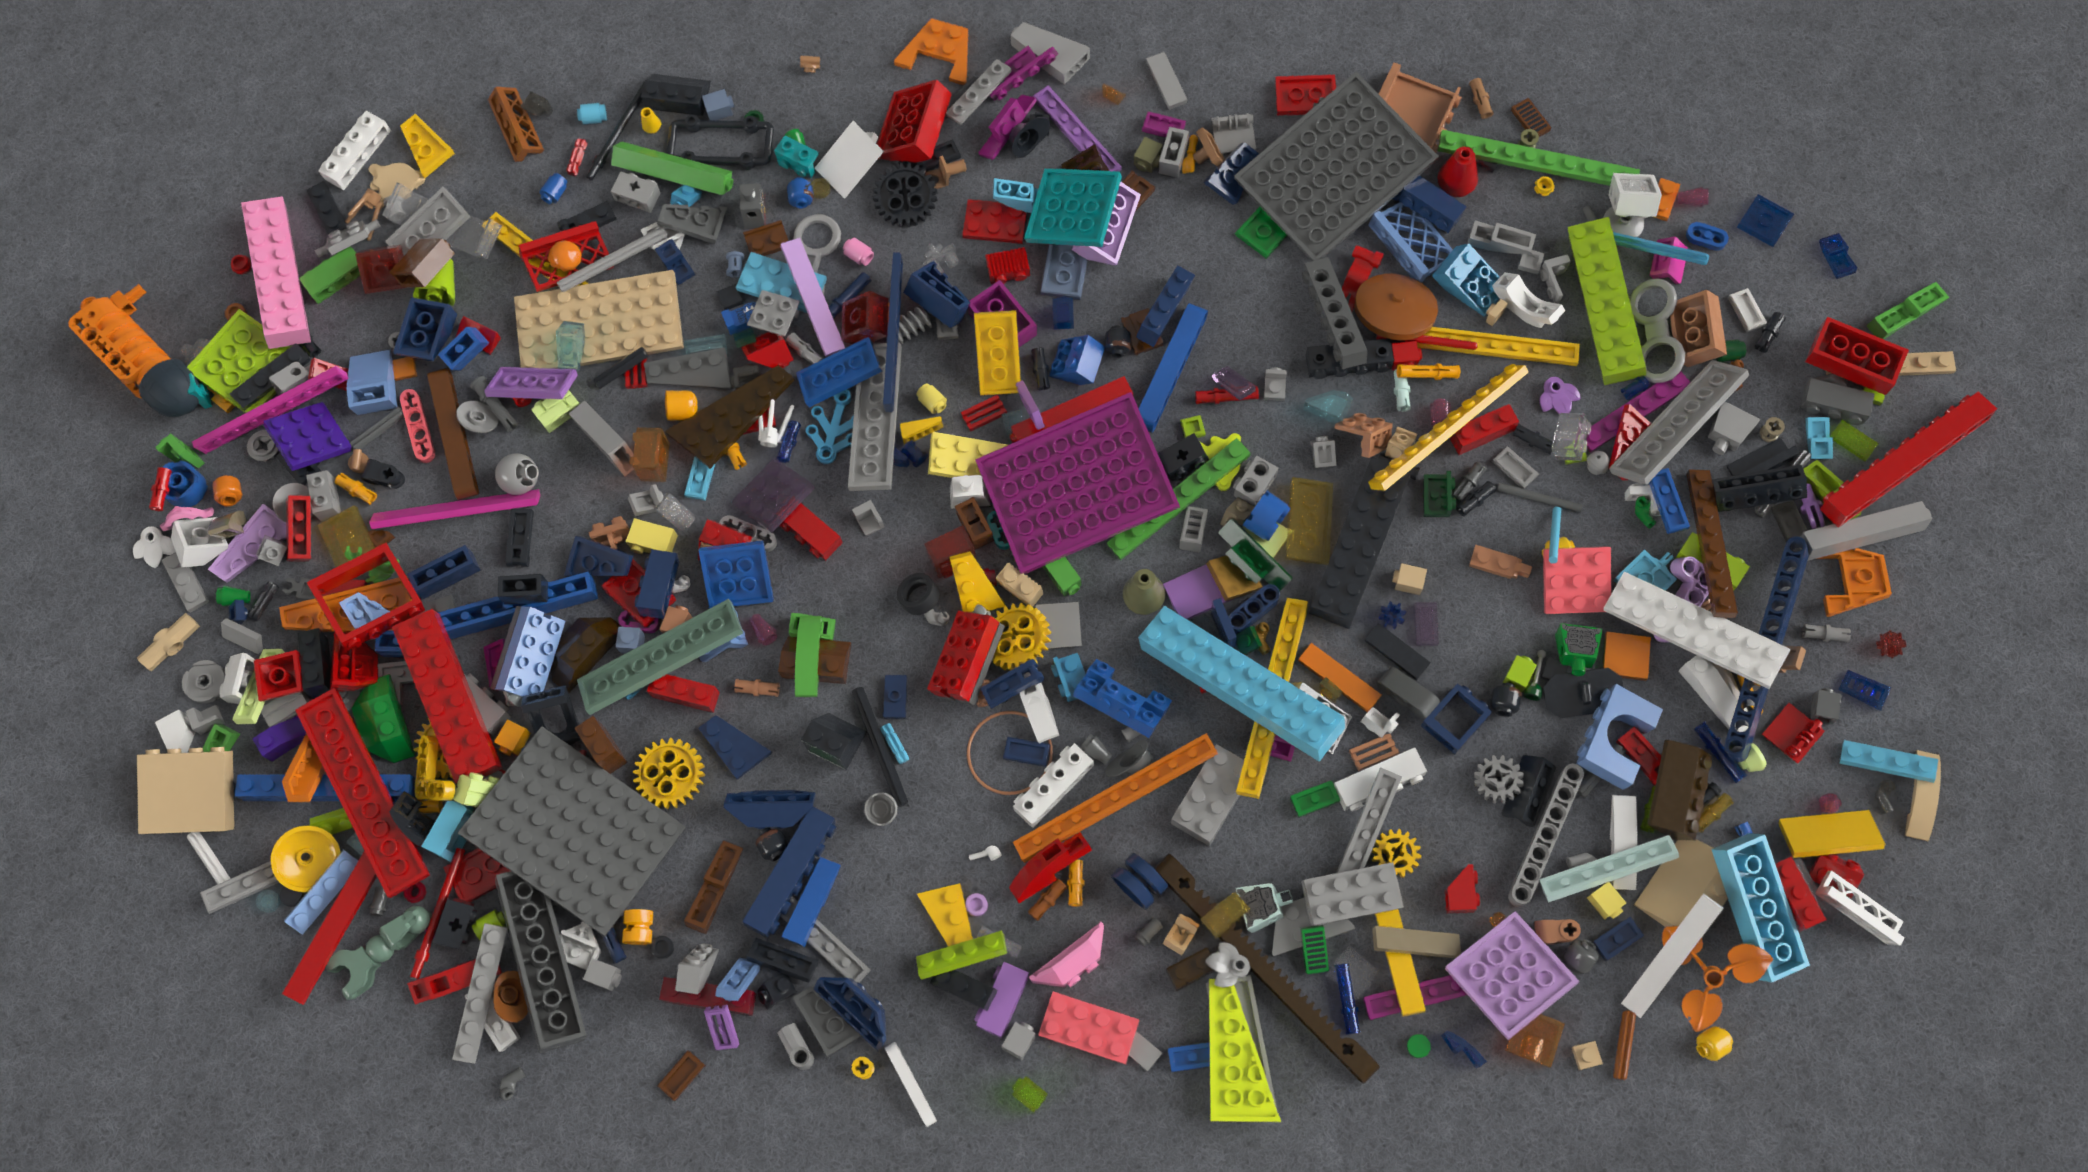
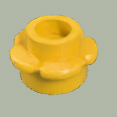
[1534,176,1555,196]

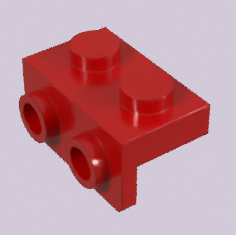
[1807,854,1864,899]

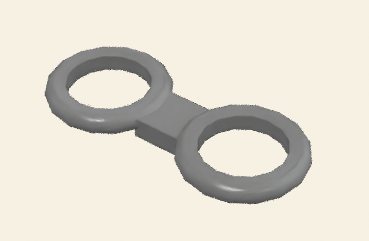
[794,214,841,312]
[1629,278,1685,383]

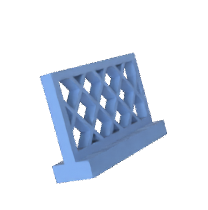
[1369,202,1453,283]

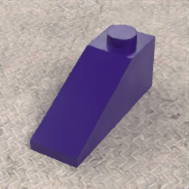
[252,716,306,762]

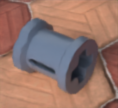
[726,251,744,278]

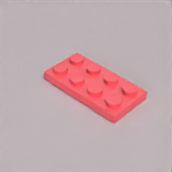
[1038,992,1140,1065]

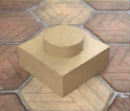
[1486,299,1508,326]
[1572,1041,1603,1070]

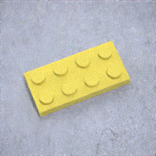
[928,432,1008,478]

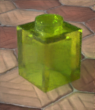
[1012,1076,1048,1114]

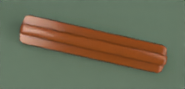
[1613,1011,1636,1080]

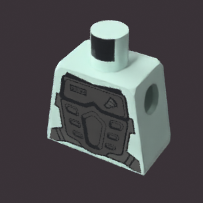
[1236,883,1293,933]

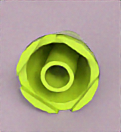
[413,259,455,306]

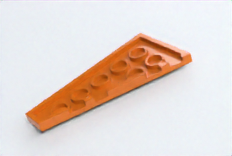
[279,577,412,633]

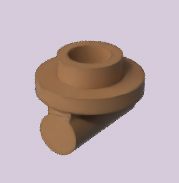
[800,55,820,73]
[348,449,369,473]

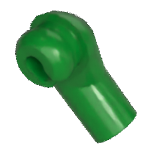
[1635,496,1656,529]

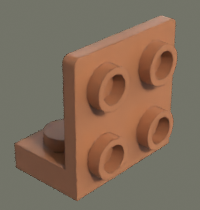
[1335,413,1393,458]

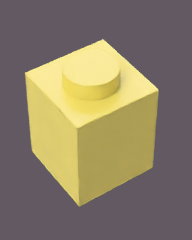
[1587,882,1626,920]

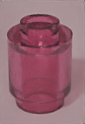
[1430,399,1451,426]

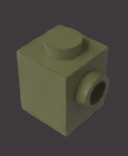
[1134,137,1163,173]

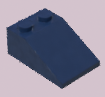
[393,297,457,361]

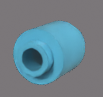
[577,103,607,125]

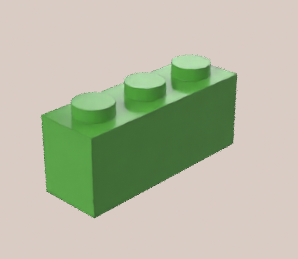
[299,246,369,304]

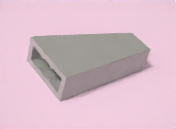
[1010,22,1090,85]
[569,400,641,477]

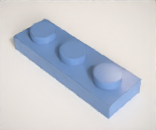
[716,958,760,1001]

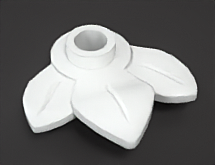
[133,527,176,568]

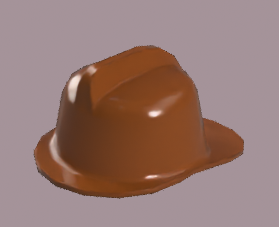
[493,971,528,1023]

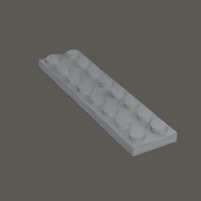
[848,343,902,491]
[1610,360,1749,485]

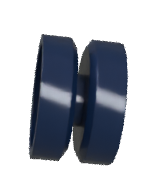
[1111,852,1168,910]

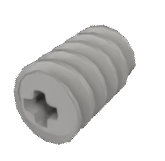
[885,306,932,344]

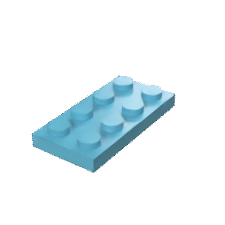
[736,252,827,313]

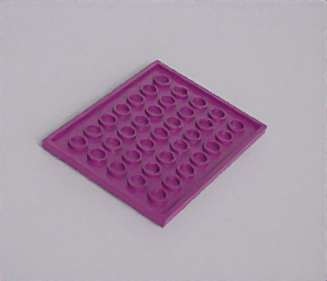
[975,392,1180,574]

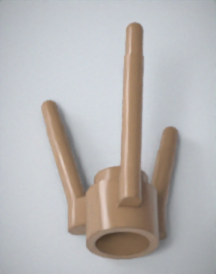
[345,188,383,241]

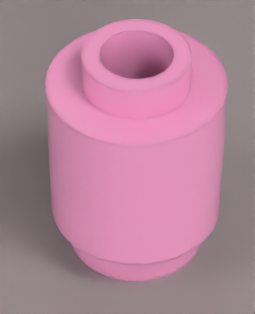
[843,238,874,266]

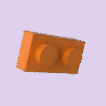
[1655,178,1681,221]

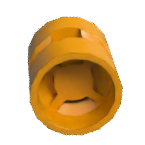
[622,909,653,945]

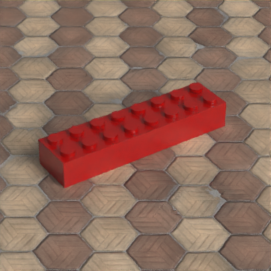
[392,609,503,784]

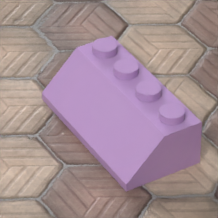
[1072,182,1141,265]

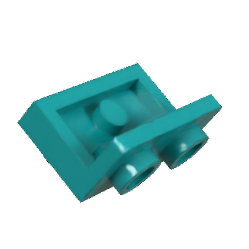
[774,136,818,179]

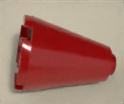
[1438,147,1478,197]

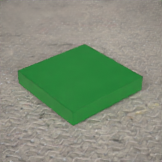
[1235,207,1287,259]

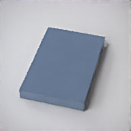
[1040,244,1088,300]

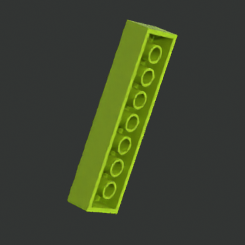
[1567,217,1646,385]

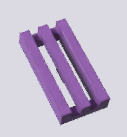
[704,1005,739,1050]

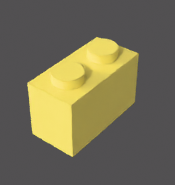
[626,518,678,554]

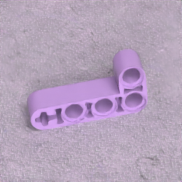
[1653,557,1709,643]

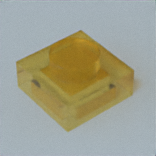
[1318,677,1343,703]

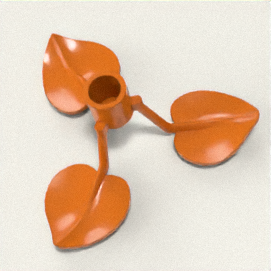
[1662,926,1773,1032]

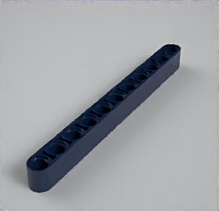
[1724,537,1809,762]

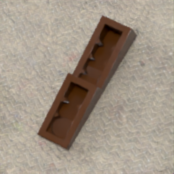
[684,840,743,934]

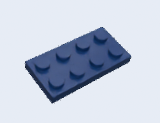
[796,337,882,407]

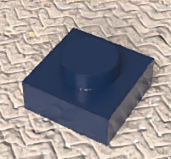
[228,600,248,625]

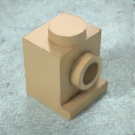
[1385,427,1417,459]

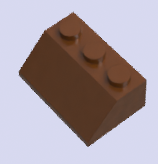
[778,636,851,684]

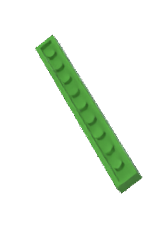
[1437,130,1640,186]

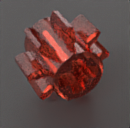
[1876,630,1907,659]

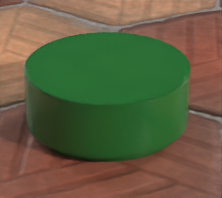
[1406,1034,1431,1058]

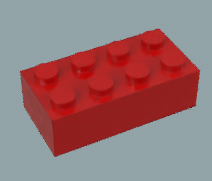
[1805,317,1909,395]

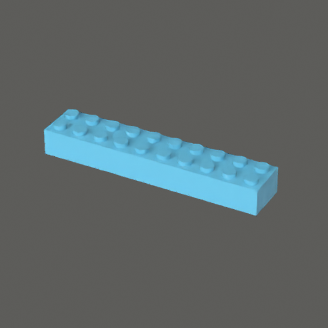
[1138,606,1345,762]

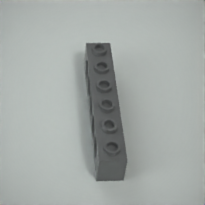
[1302,257,1367,369]

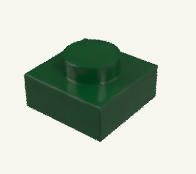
[1236,626,1263,656]

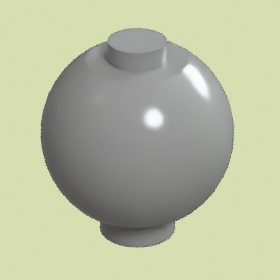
[495,453,539,495]

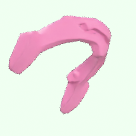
[160,506,214,531]

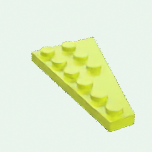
[1209,979,1281,1122]

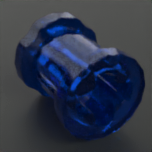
[900,440,928,468]

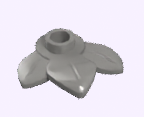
[1205,943,1250,987]

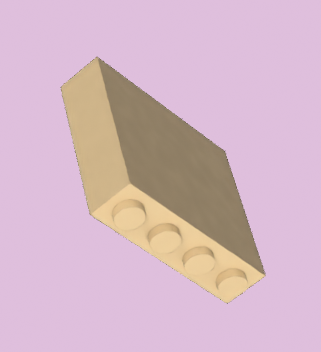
[137,747,234,834]

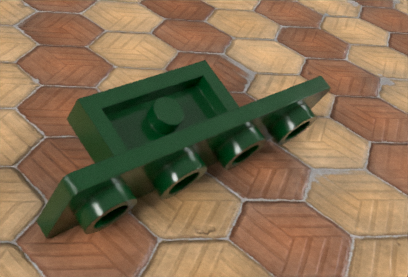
[1218,518,1292,591]

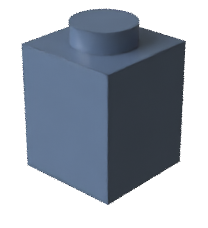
[702,89,735,120]
[616,627,645,654]

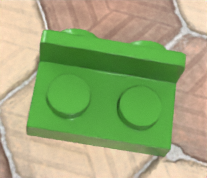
[156,434,205,469]

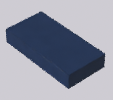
[1003,737,1050,767]

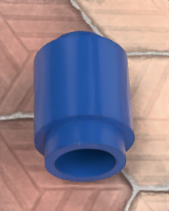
[539,173,568,204]

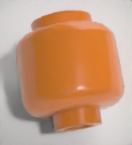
[212,475,242,506]

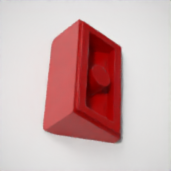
[456,316,501,355]

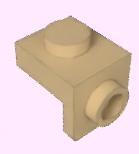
[1163,914,1199,955]

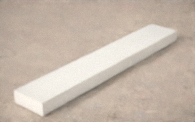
[1621,894,1723,1018]

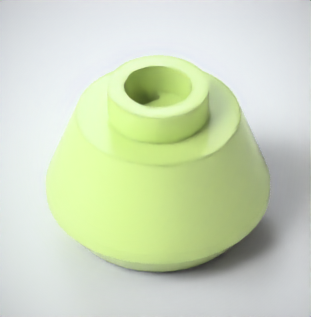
[1737,743,1766,772]

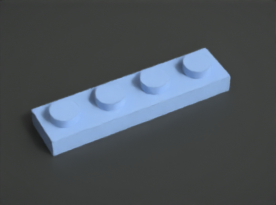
[284,850,359,935]

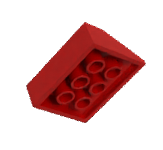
[877,79,952,163]

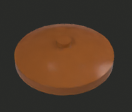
[1354,273,1438,340]

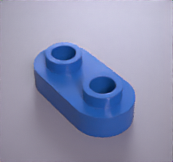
[1686,222,1729,251]

